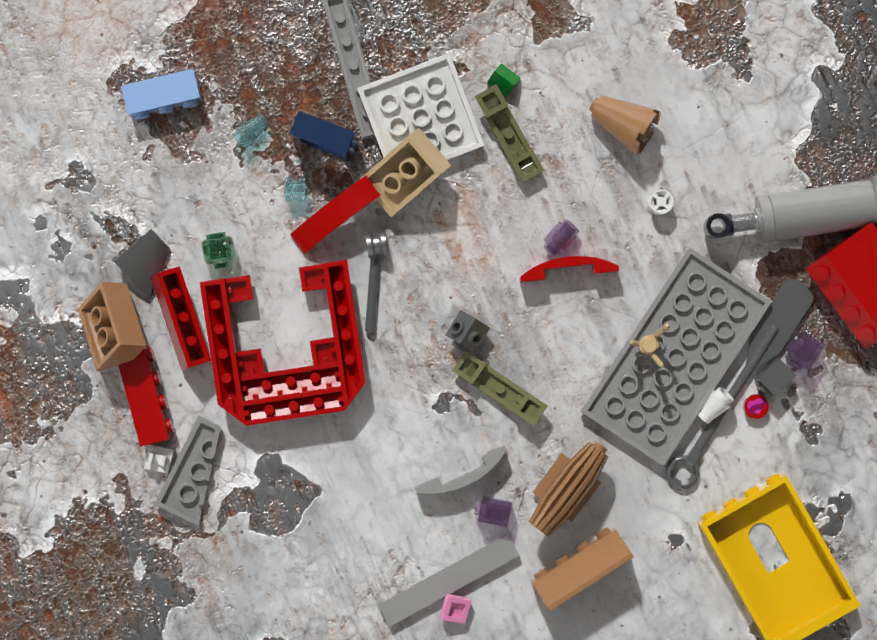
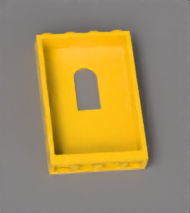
[698,473,861,640]

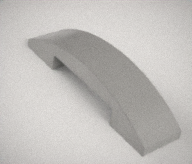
[415,445,506,494]

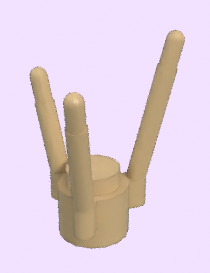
[629,323,670,367]

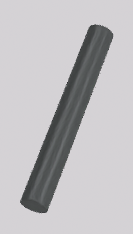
[365,258,380,332]

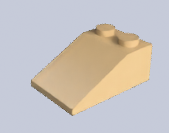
[359,128,451,217]

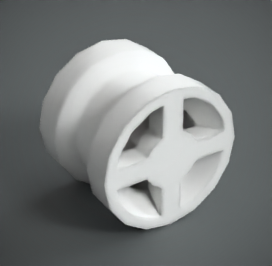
[647,189,674,215]

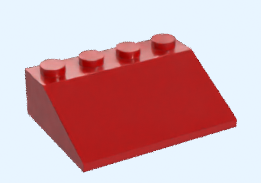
[806,222,877,349]

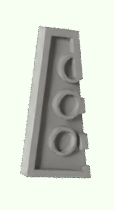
[154,415,221,526]

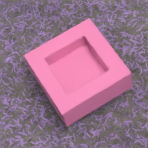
[440,594,471,624]

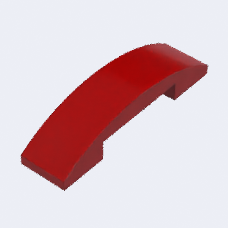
[290,175,381,254]
[519,256,619,283]

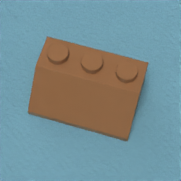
[78,281,146,372]

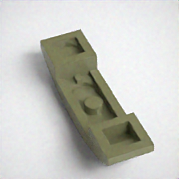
[475,84,544,183]
[452,351,548,426]

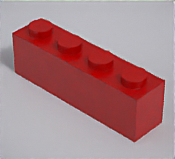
[150,266,211,370]
[118,343,174,447]

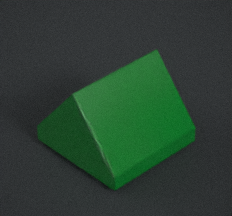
[487,63,521,98]

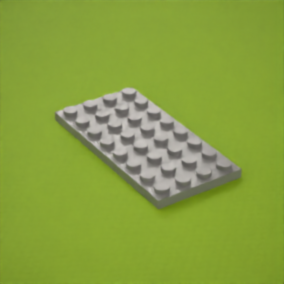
[580,247,772,466]

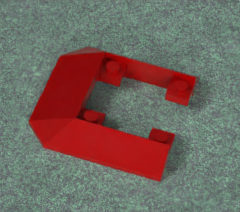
[199,260,366,426]

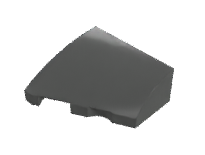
[115,229,170,298]

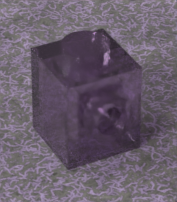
[785,332,825,372]
[474,495,512,527]

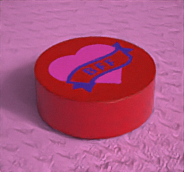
[743,394,769,419]

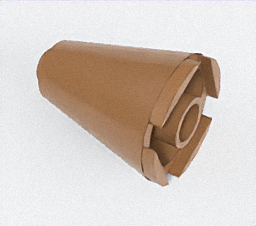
[589,95,661,155]

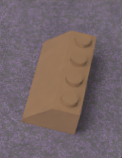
[531,527,634,611]

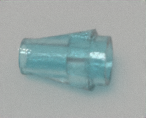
[232,113,269,149]

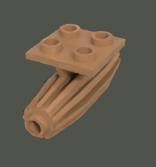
[529,441,609,537]

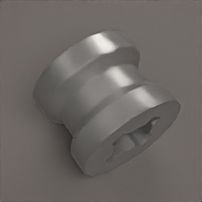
[365,232,388,258]

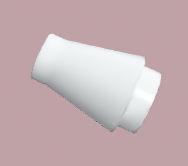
[698,387,734,424]

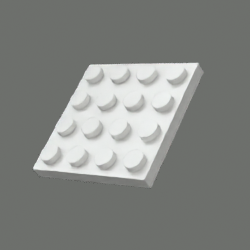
[357,53,485,160]

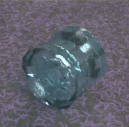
[285,177,306,202]

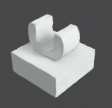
[144,444,175,474]

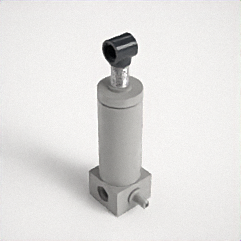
[703,174,877,243]

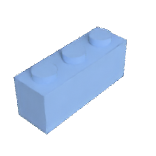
[121,69,203,120]

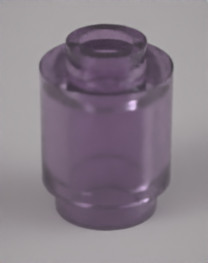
[543,219,579,256]

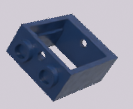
[290,111,359,160]

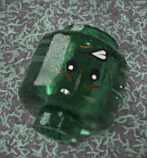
[201,232,236,269]

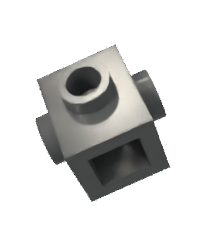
[445,310,490,353]

